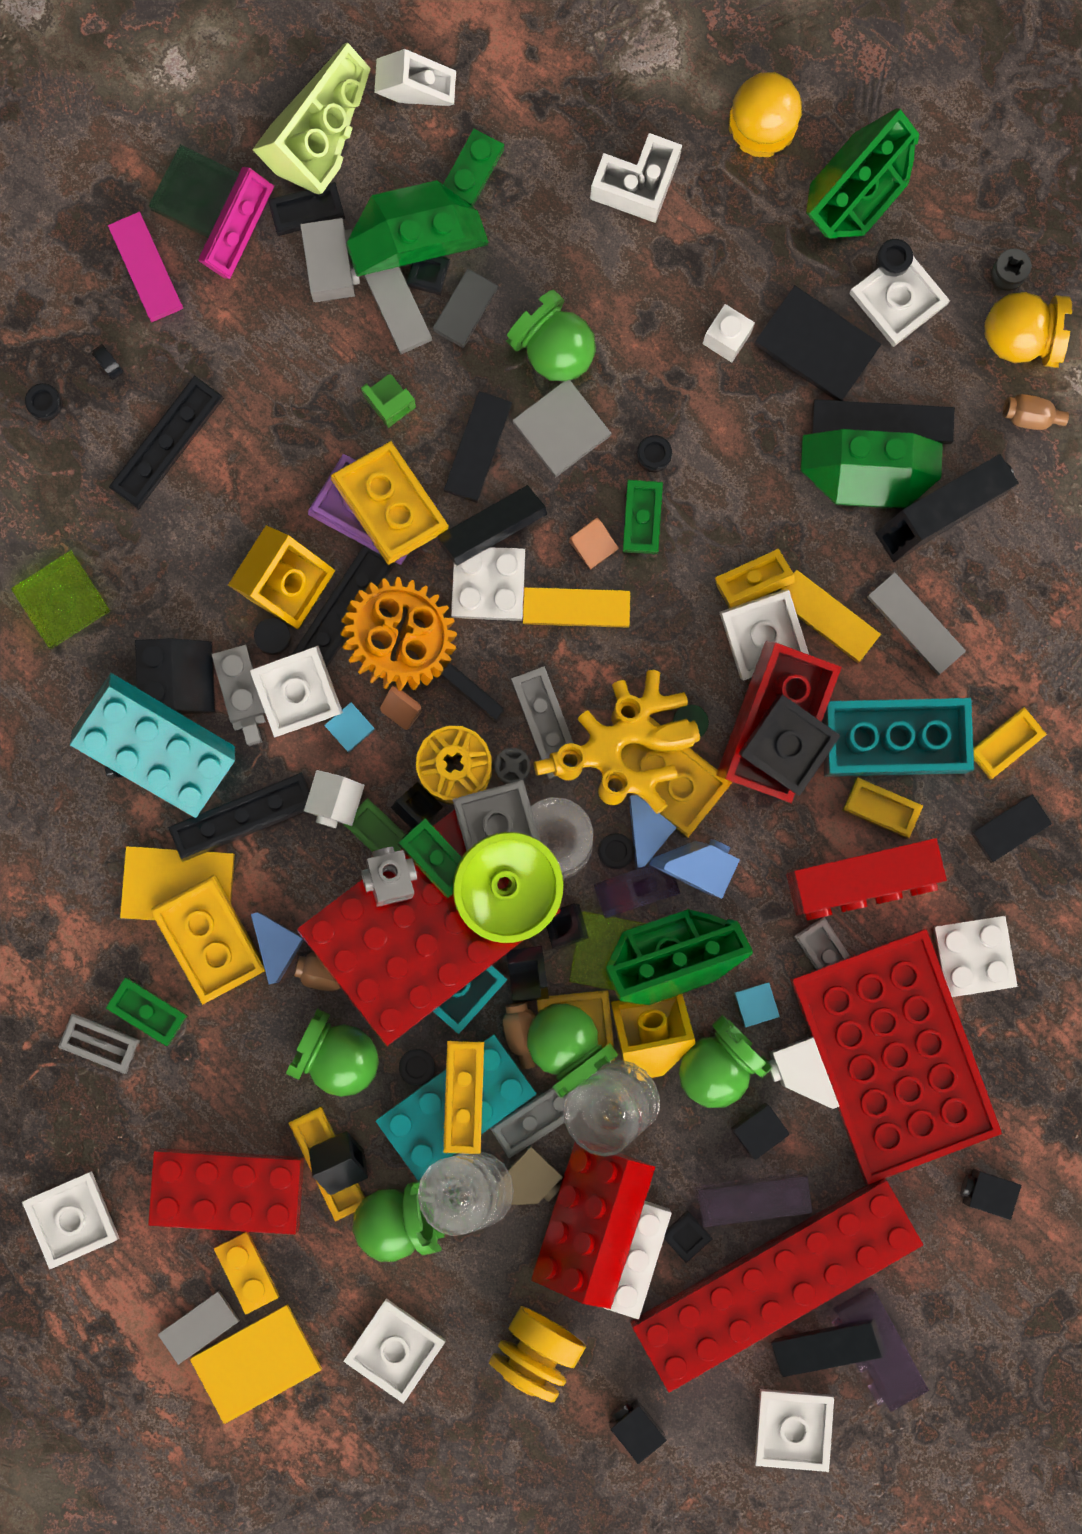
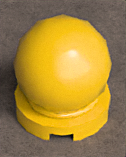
[729,72,802,157]
[985,292,1072,368]

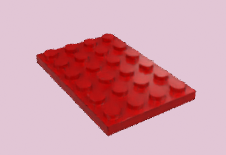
[297,809,561,1047]
[790,929,1002,1185]

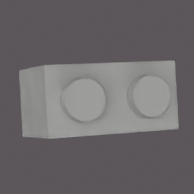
[300,218,360,302]

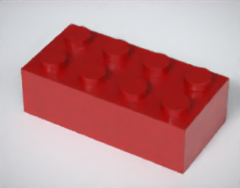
[716,641,842,803]
[786,838,947,920]
[531,1140,656,1309]
[148,1148,304,1235]

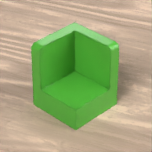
[361,374,416,428]

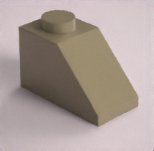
[481,1145,563,1206]

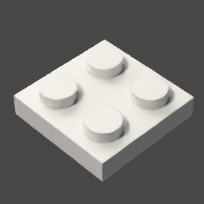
[849,256,950,347]
[451,547,525,621]
[719,589,809,680]
[250,646,343,738]
[932,916,1018,997]
[22,1171,120,1269]
[343,1298,446,1404]
[754,1389,834,1472]

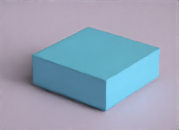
[324,702,375,753]
[734,982,780,1027]

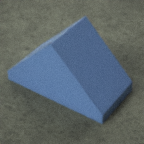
[628,795,677,869]
[251,912,304,984]

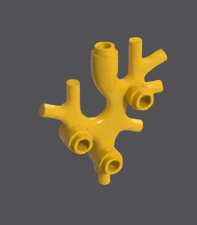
[534,670,700,814]

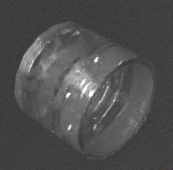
[531,797,594,879]
[563,1060,660,1157]
[418,1152,514,1236]

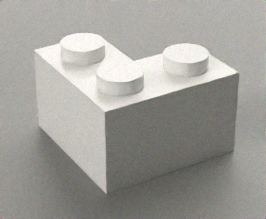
[590,133,682,223]

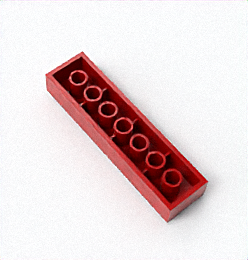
[630,1179,924,1393]

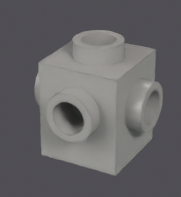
[361,847,417,907]

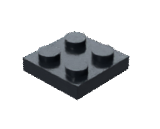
[738,694,841,796]

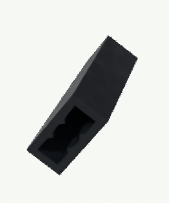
[875,454,1019,563]

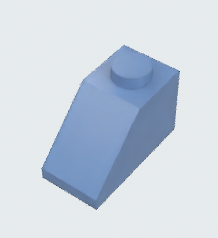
[649,839,740,899]

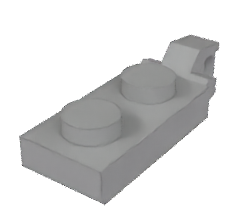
[212,645,266,746]

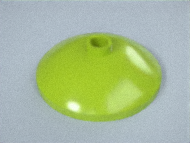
[453,832,563,943]

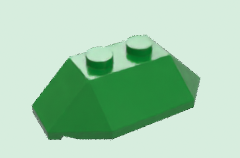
[806,108,920,238]
[346,180,489,277]
[800,429,943,509]
[605,909,753,1005]

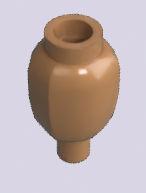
[1003,393,1069,430]
[294,952,341,991]
[502,1002,535,1069]

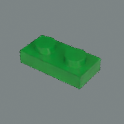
[443,128,504,207]
[622,480,663,555]
[398,818,462,899]
[106,977,188,1046]

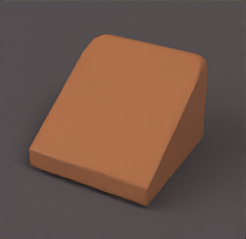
[569,517,619,570]
[380,686,422,730]

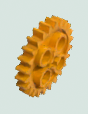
[340,577,457,691]

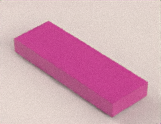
[198,167,274,279]
[108,211,184,323]

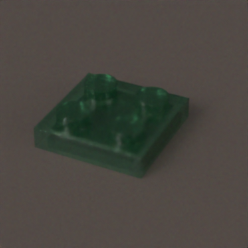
[148,144,239,238]

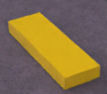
[780,570,881,663]
[523,587,630,628]
[443,1041,484,1154]
[288,1106,365,1222]

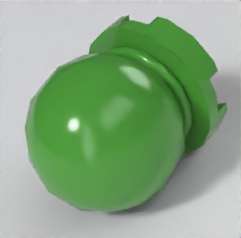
[506,289,596,381]
[527,1004,619,1098]
[286,1008,379,1097]
[679,1014,773,1108]
[352,1180,445,1262]

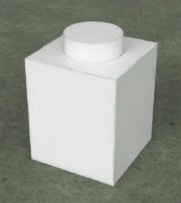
[703,304,755,363]
[304,770,365,829]

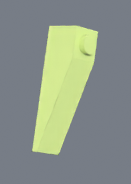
[252,43,371,195]

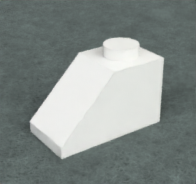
[374,49,456,106]
[769,1037,839,1109]

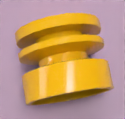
[416,726,492,805]
[489,1306,586,1402]

